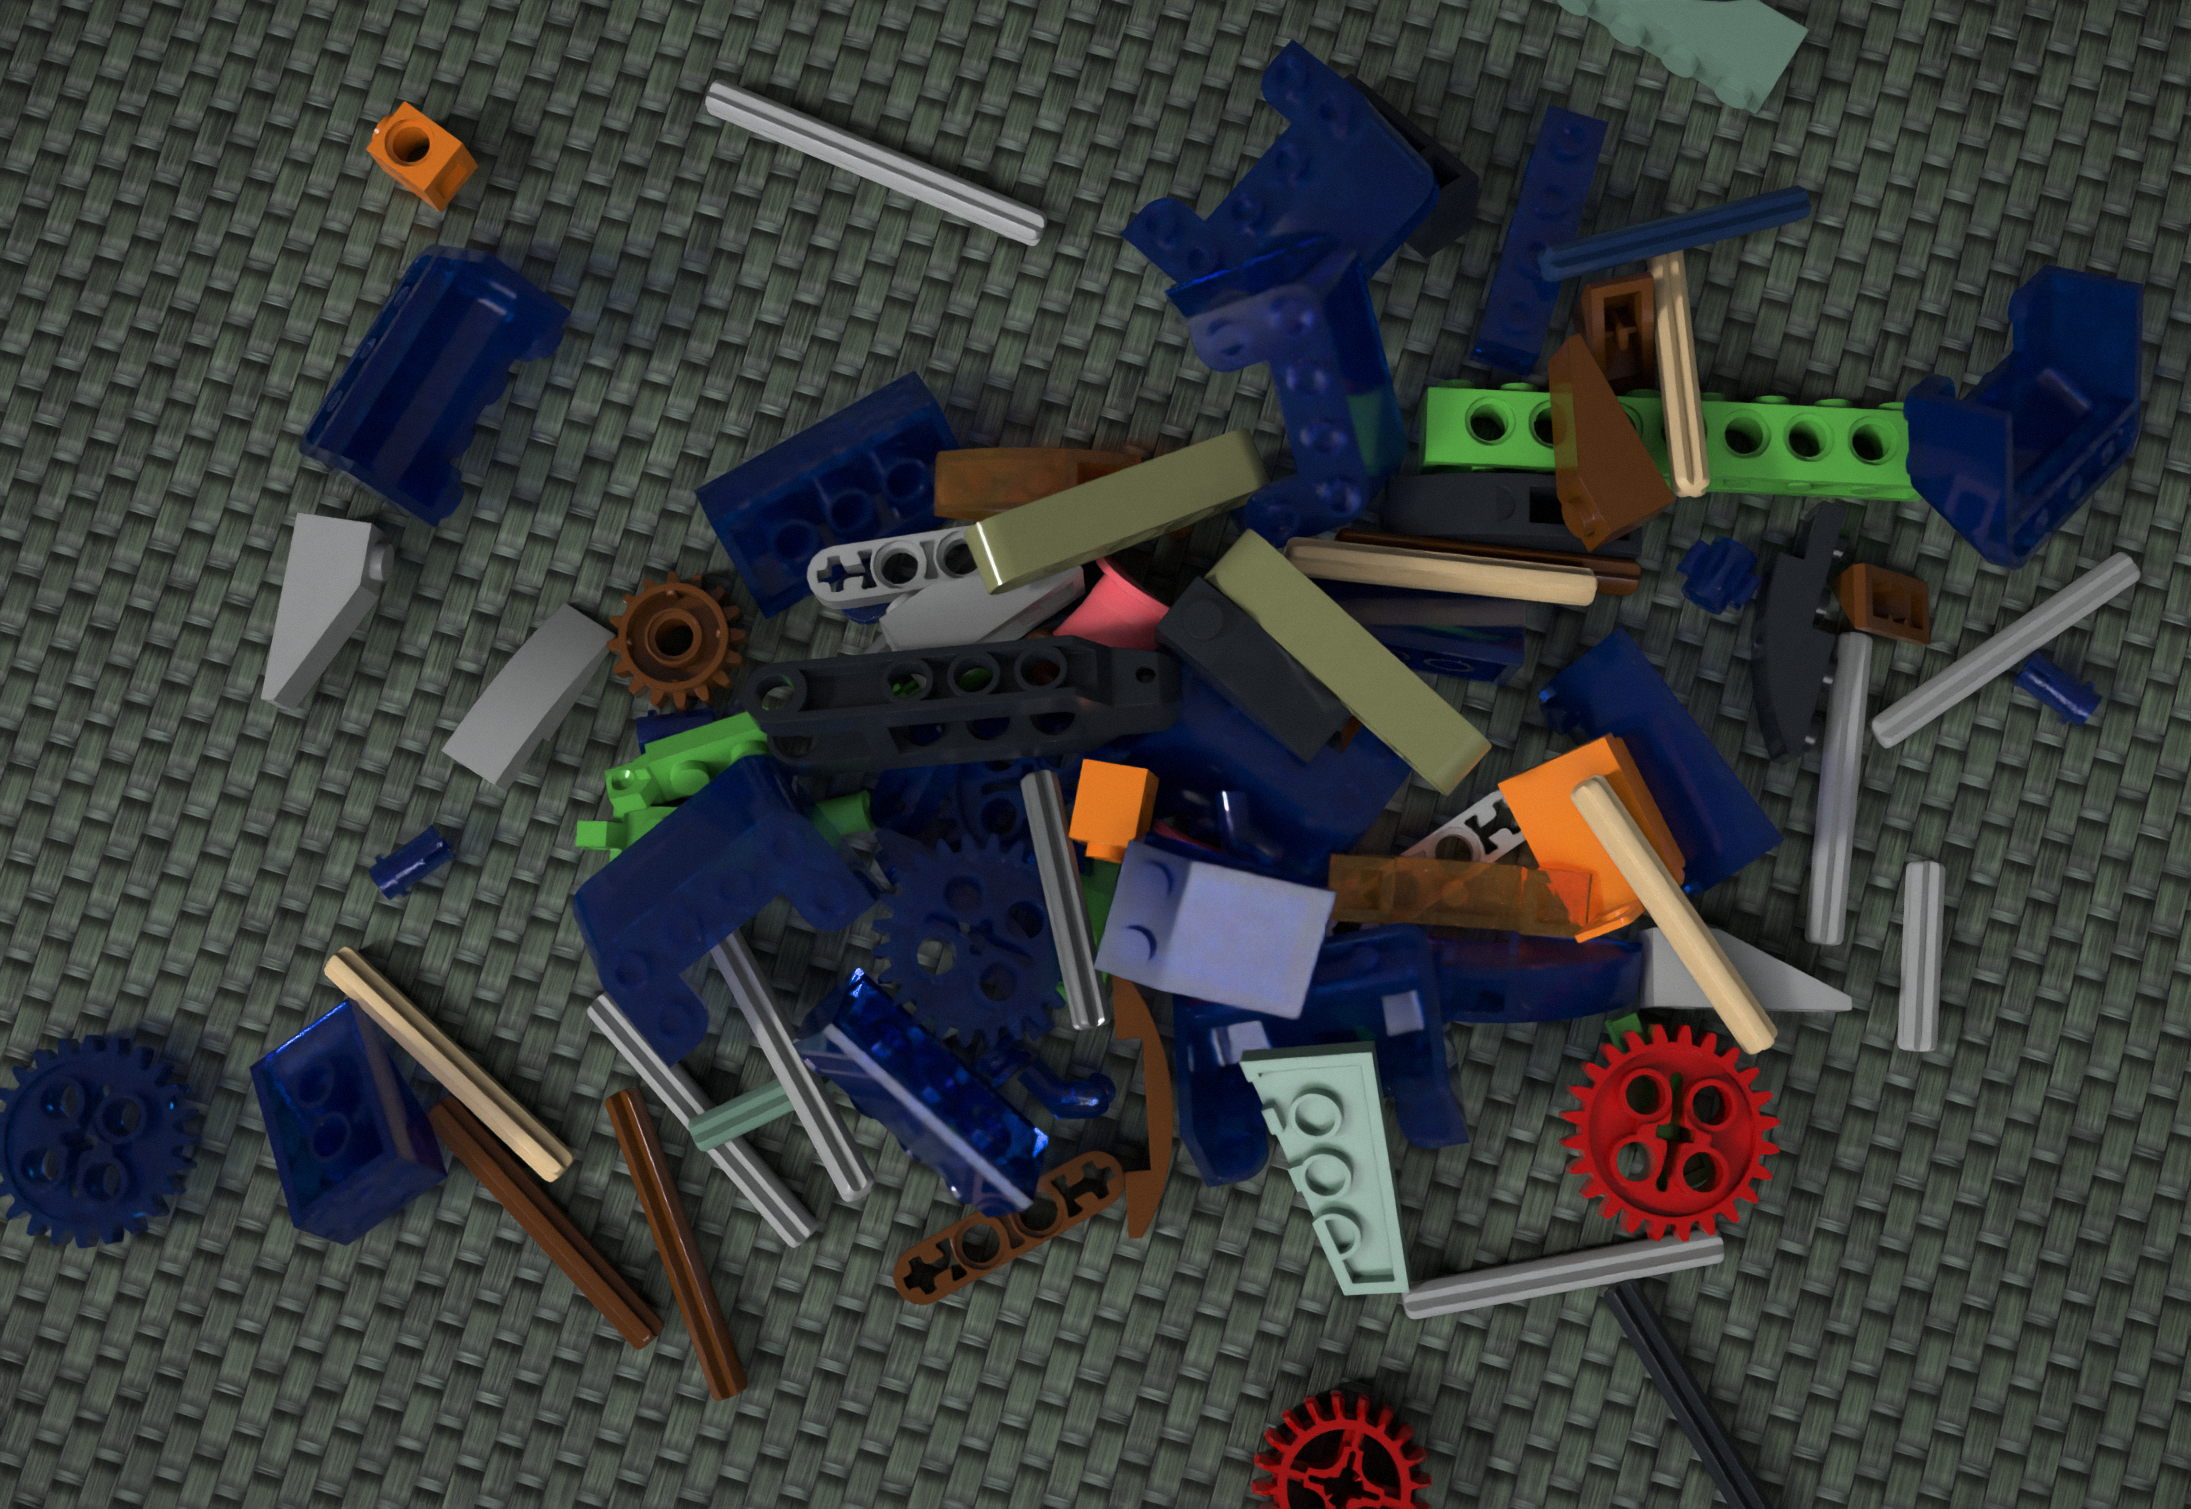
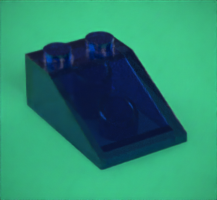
[1094,830,1338,1020]
[249,997,448,1246]

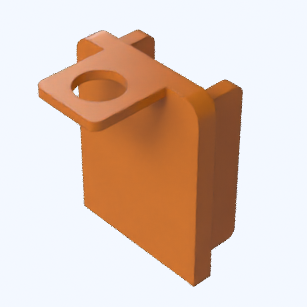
[1497,732,1685,943]

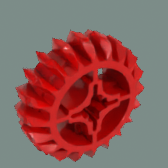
[1251,1390,1432,1509]

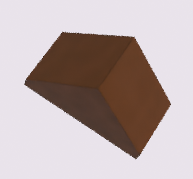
[1571,271,1655,396]

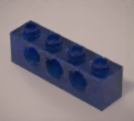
[1468,105,1609,377]

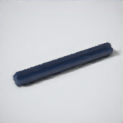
[1537,185,1812,282]

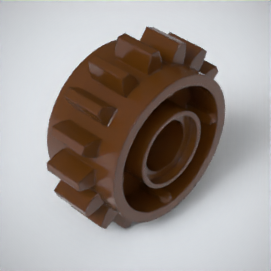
[607,571,750,712]

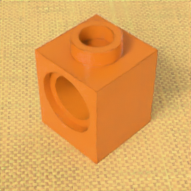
[366,101,478,213]
[1068,759,1159,864]

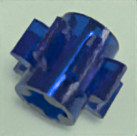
[1676,535,1761,615]

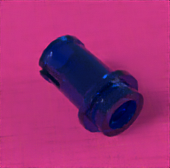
[2012,650,2103,727]
[636,706,716,755]
[368,824,456,900]

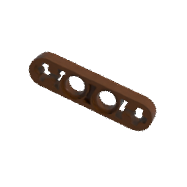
[893,1150,1125,1305]

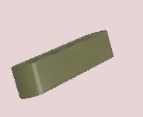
[964,428,1274,596]
[1204,528,1492,797]

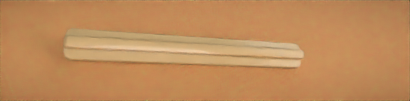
[1646,250,1710,498]
[1284,537,1598,606]
[1570,774,1777,1055]
[324,946,575,1182]

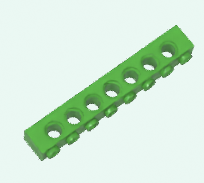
[1418,379,1938,502]

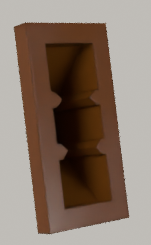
[1828,563,1930,646]

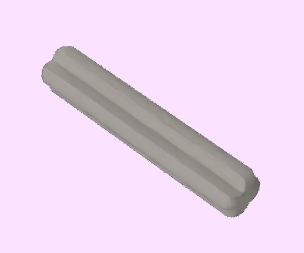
[1897,861,1946,1052]

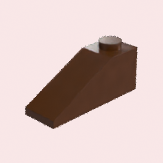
[1548,333,1676,552]

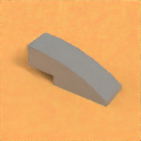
[441,602,618,791]

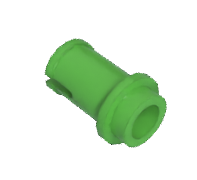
[790,790,876,847]

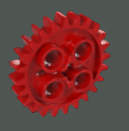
[1559,1024,1780,1242]

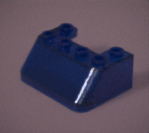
[1121,39,1440,368]
[1164,235,1407,549]
[299,244,571,527]
[1903,264,2144,571]
[1117,655,1412,895]
[572,753,885,1068]
[1172,923,1470,1188]

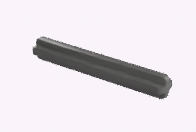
[1021,770,1111,1030]

